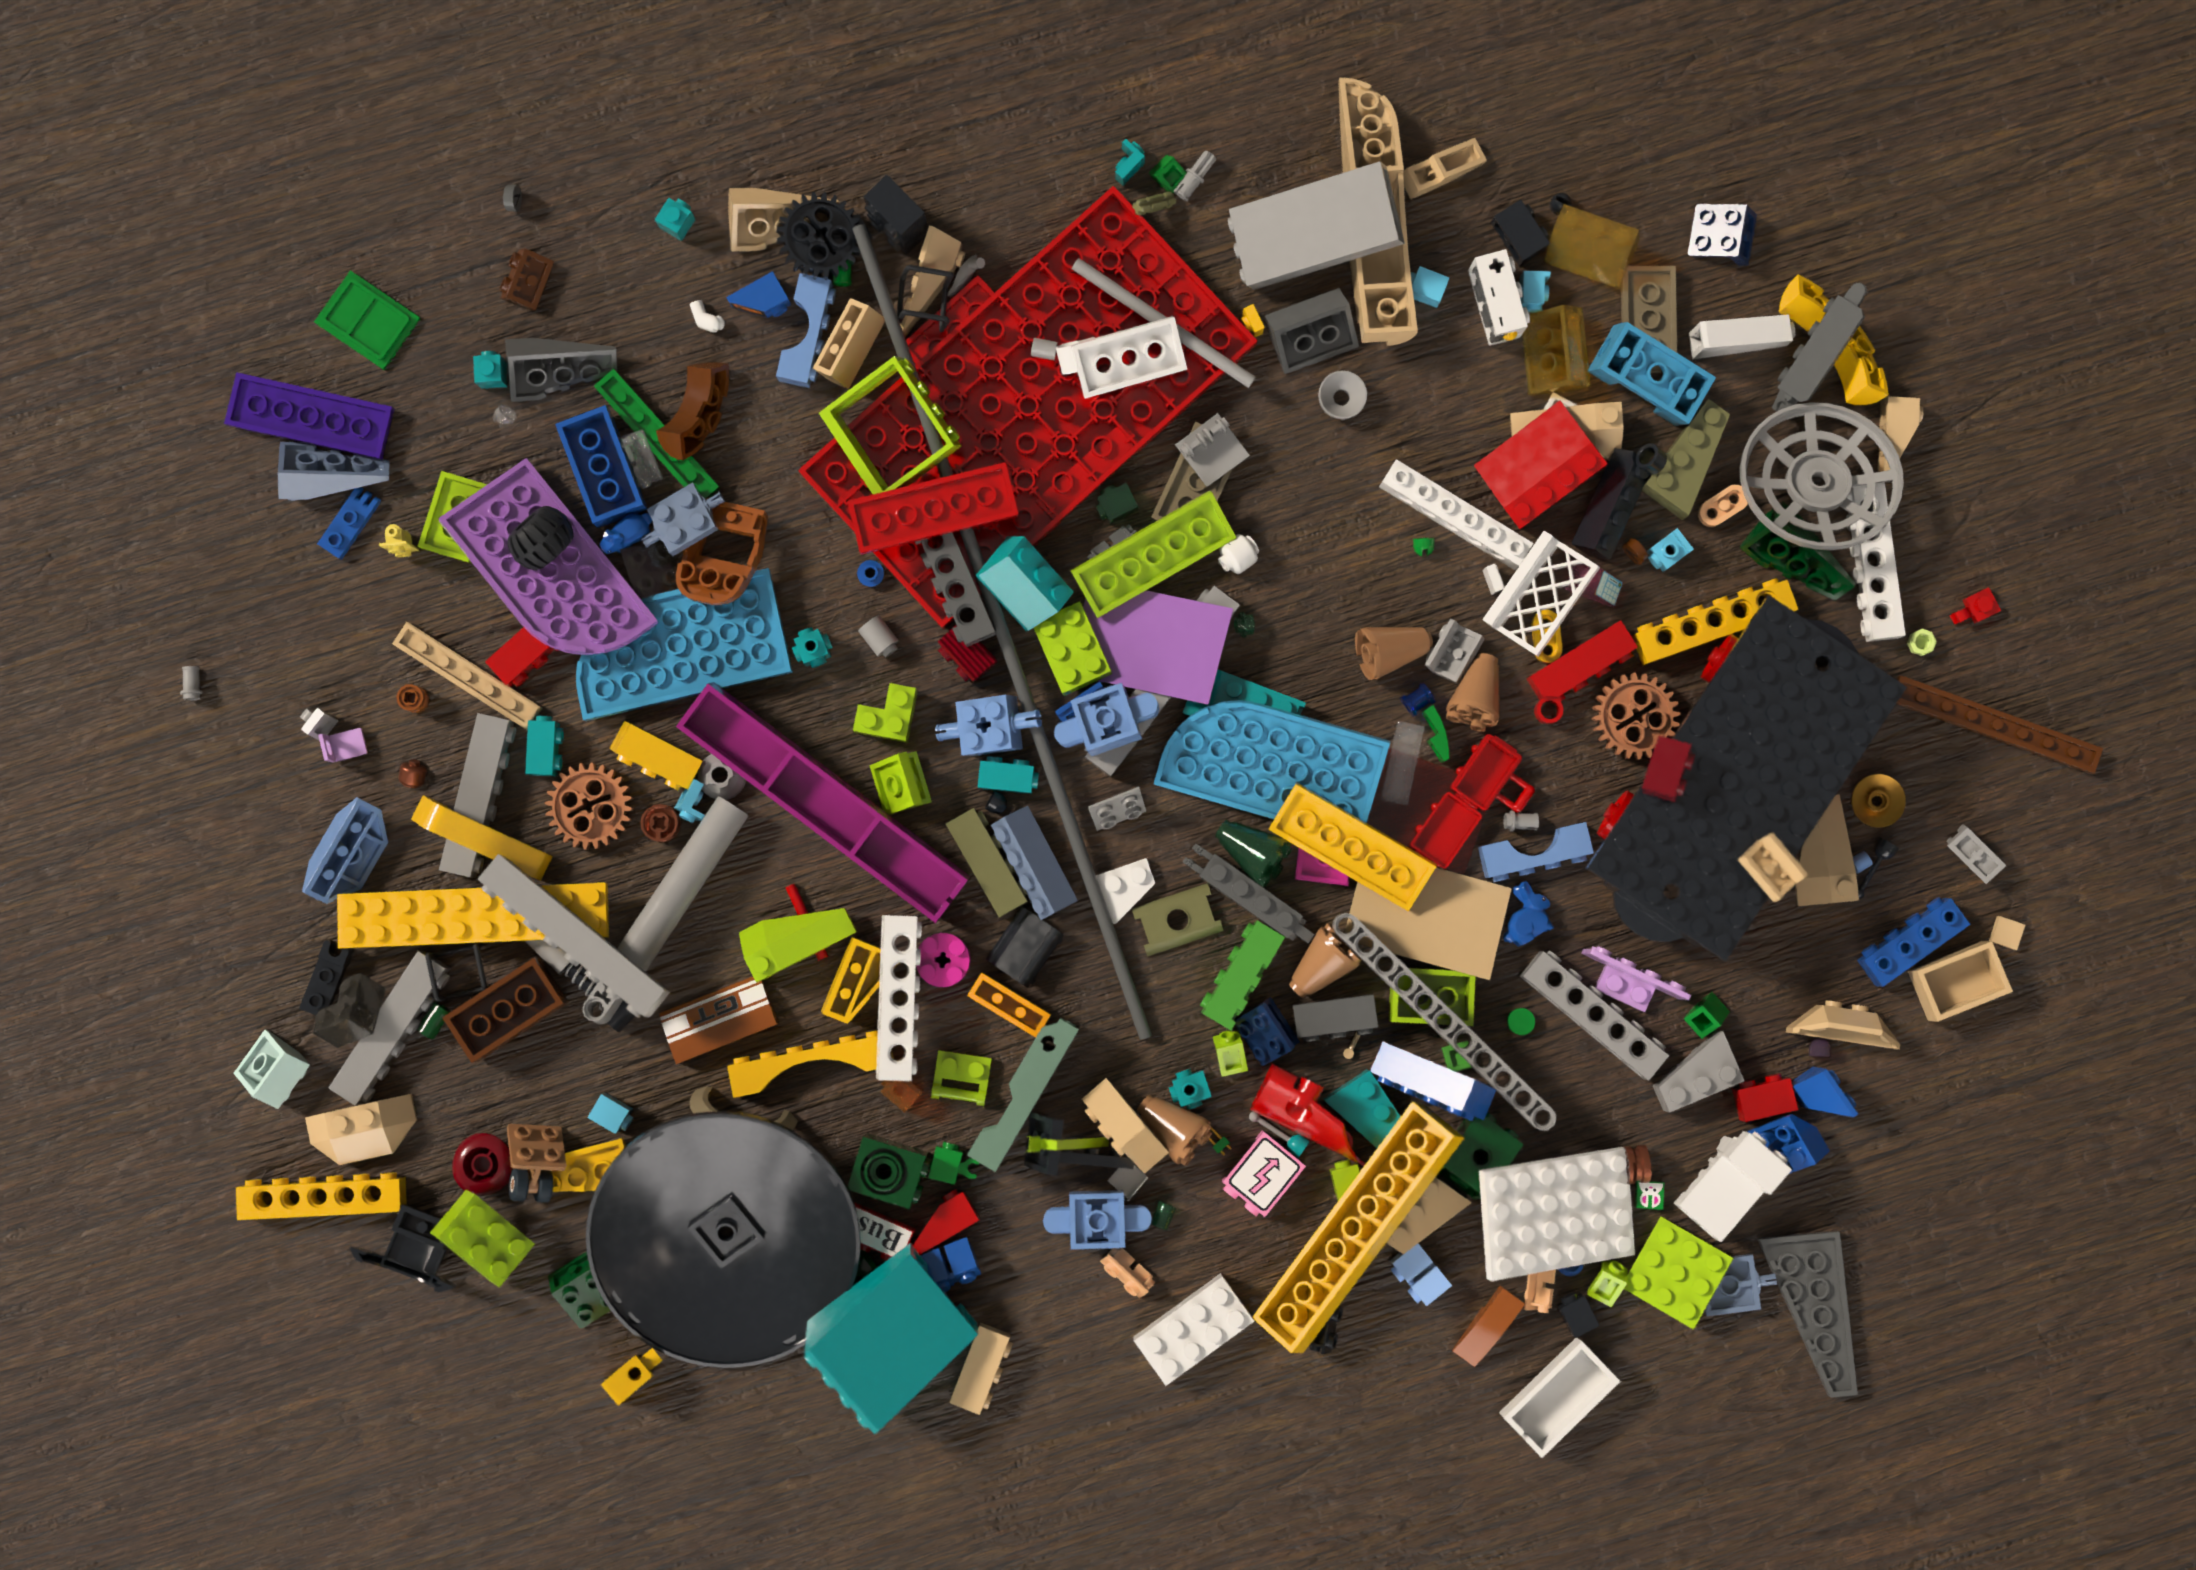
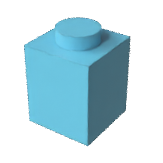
[1411,266,1449,308]
[587,1093,633,1134]

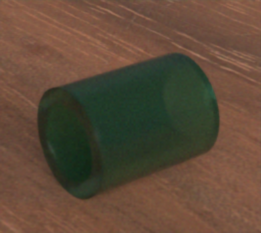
[1151,1201,1176,1231]

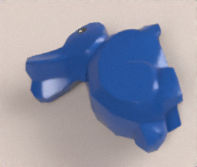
[599,513,652,554]
[1503,881,1554,947]

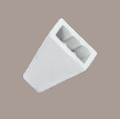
[1689,315,1795,359]

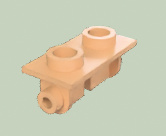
[1100,1248,1155,1298]
[1524,1269,1556,1313]

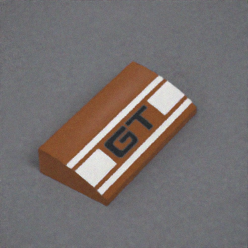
[659,977,779,1064]

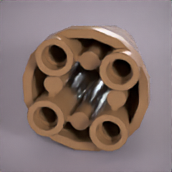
[1446,653,1500,732]
[1289,923,1362,998]
[1137,1095,1212,1166]

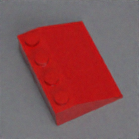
[1474,400,1608,529]

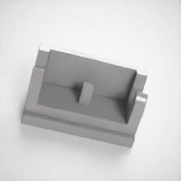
[1947,824,2006,884]

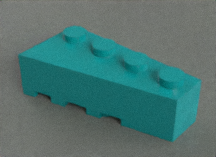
[1323,1069,1401,1149]

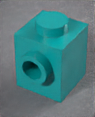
[655,197,696,241]
[473,351,508,389]

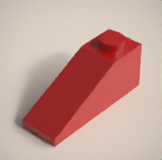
[913,1189,980,1254]

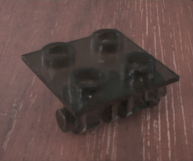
[620,540,678,599]

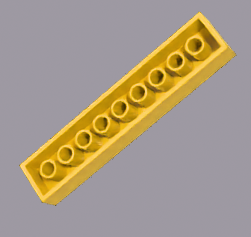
[1252,1102,1464,1353]

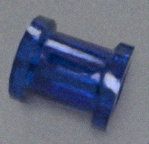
[1400,683,1436,717]

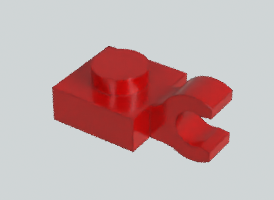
[1949,587,2001,625]

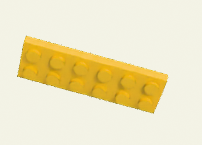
[1268,782,1437,911]

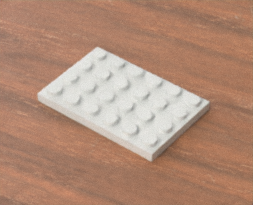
[1479,1147,1635,1281]

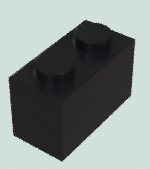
[1491,199,1550,267]

